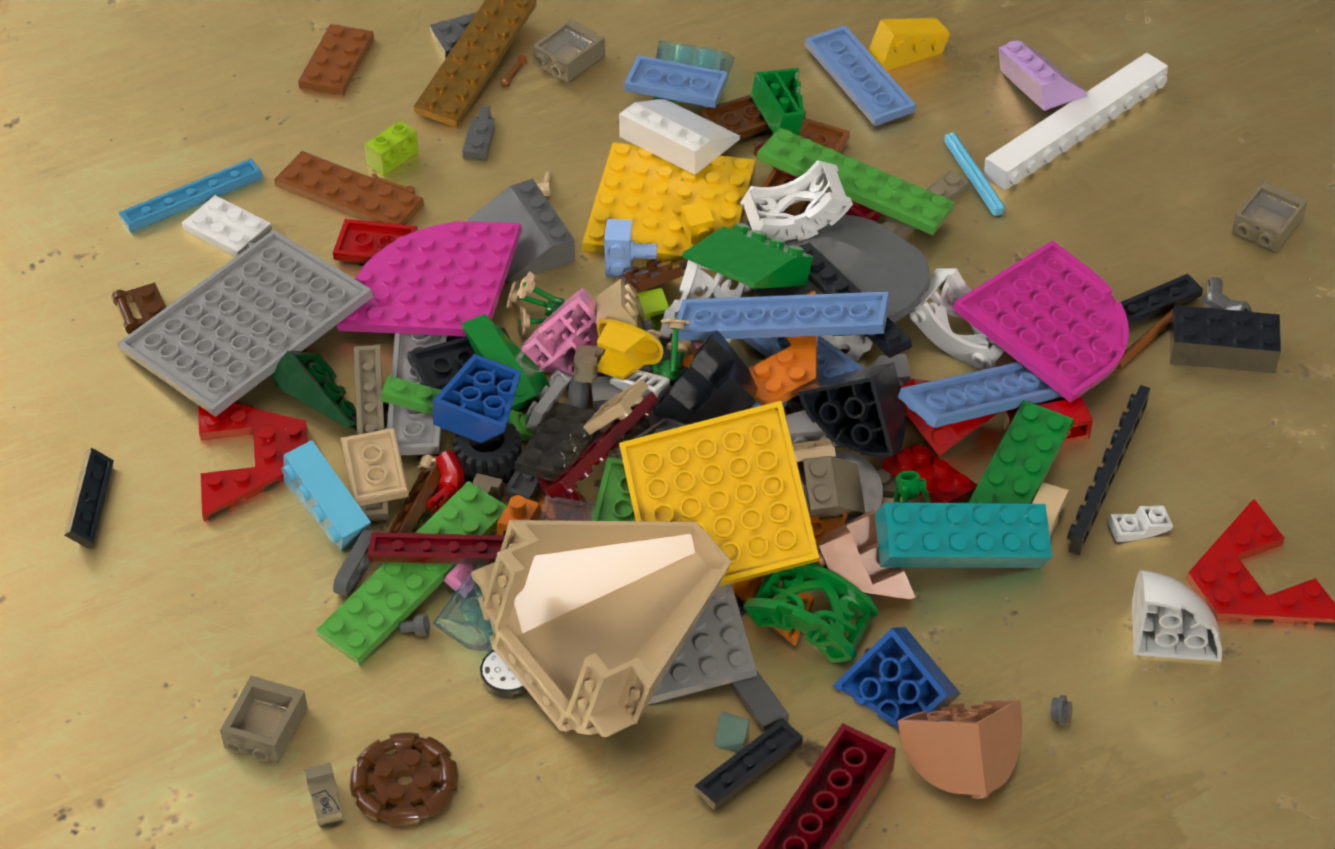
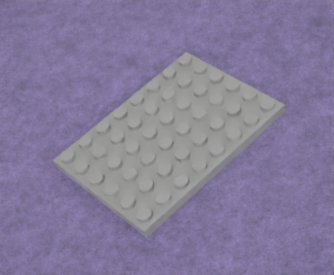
[117,230,373,417]

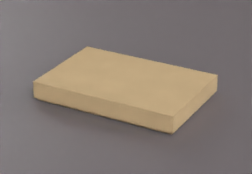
[341,428,409,506]

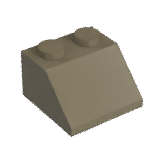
[803,456,866,519]

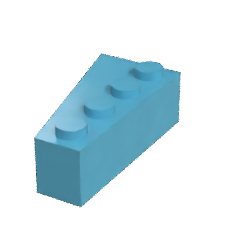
[282,440,371,551]

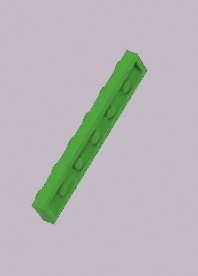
[380,375,541,443]

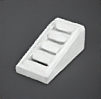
[610,370,670,407]

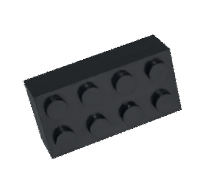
[1170,305,1281,374]

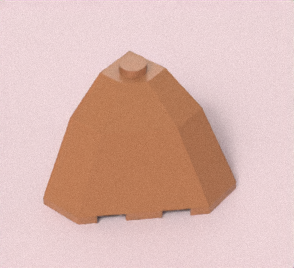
[817,509,915,599]

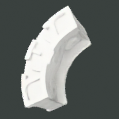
[741,160,853,242]
[660,260,753,344]
[909,268,1004,369]

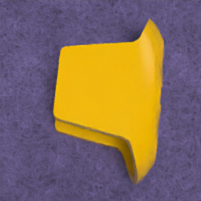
[597,318,663,380]

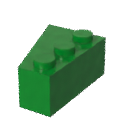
[750,68,804,136]

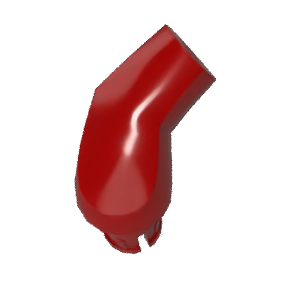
[427,450,464,514]

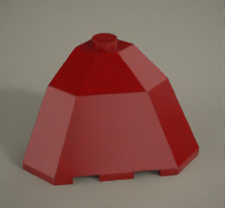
[901,378,1000,457]

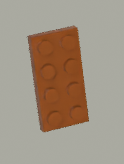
[298,24,374,96]

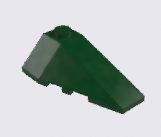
[271,351,357,429]

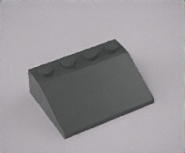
[467,179,575,284]

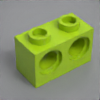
[365,120,419,176]

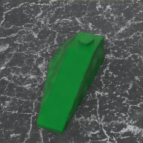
[461,314,550,412]

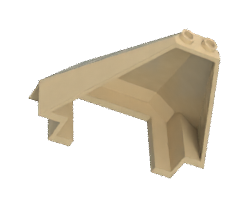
[471,520,732,737]

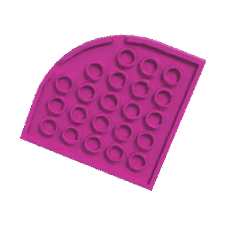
[336,221,522,336]
[952,240,1129,403]

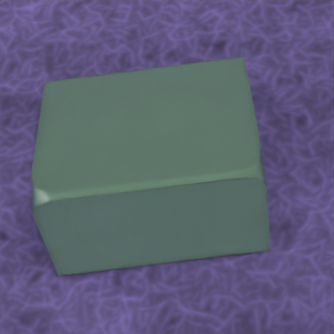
[715,711,749,753]

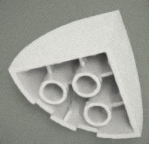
[1132,570,1222,662]

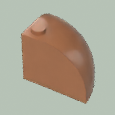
[898,700,1022,799]

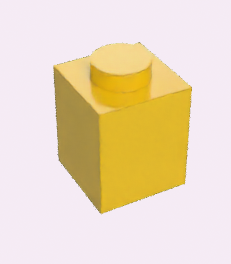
[681,200,715,244]

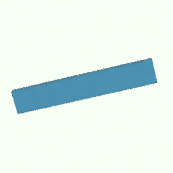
[118,158,263,233]

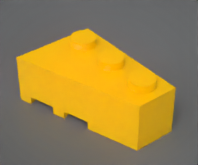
[868,18,951,71]

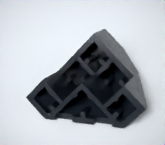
[653,330,758,423]

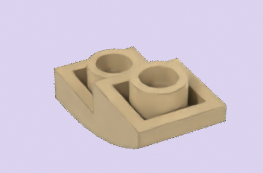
[1032,482,1069,536]

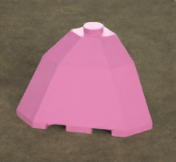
[520,288,610,377]

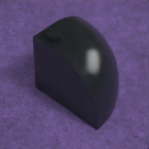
[798,363,905,457]

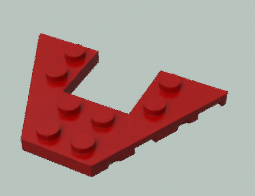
[198,403,309,521]
[1186,499,1335,626]

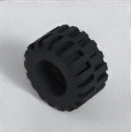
[453,422,522,484]

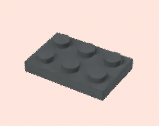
[429,12,477,58]

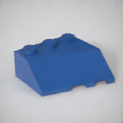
[433,354,521,443]
[833,627,961,729]

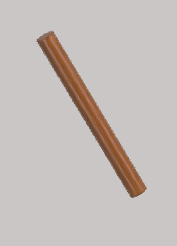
[1116,308,1174,369]

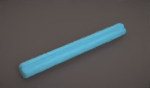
[944,132,1005,216]

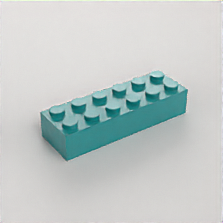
[875,502,1053,568]

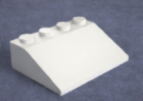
[619,99,740,175]

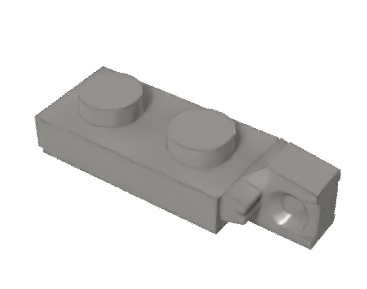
[526,370,572,432]

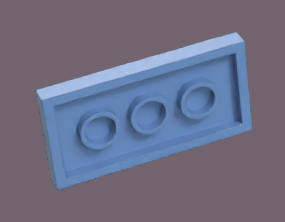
[624,55,728,108]

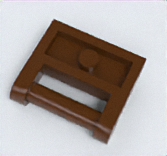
[111,282,166,334]

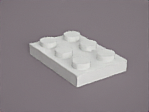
[182,195,272,257]

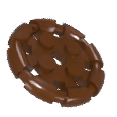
[349,732,459,826]

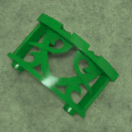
[743,563,880,663]

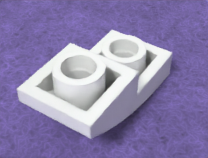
[1107,506,1173,542]

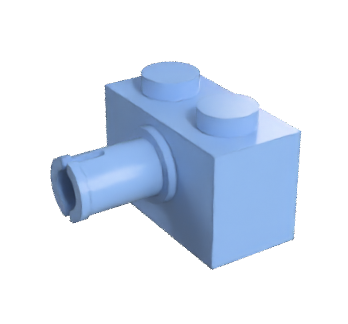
[604,219,657,277]

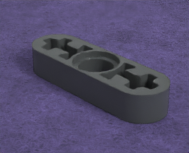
[333,528,378,597]

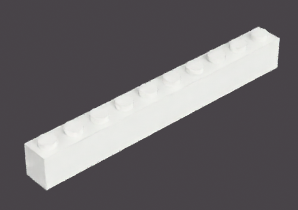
[984,53,1168,190]

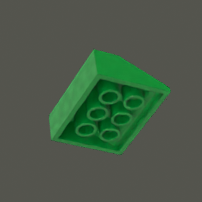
[682,223,813,289]

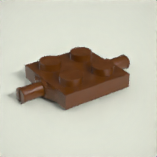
[616,258,688,293]

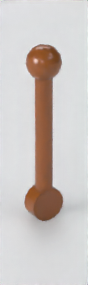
[500,55,527,86]
[369,173,415,194]

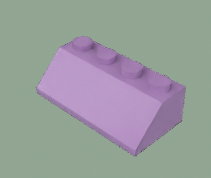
[998,40,1086,111]

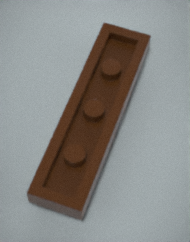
[388,464,441,533]

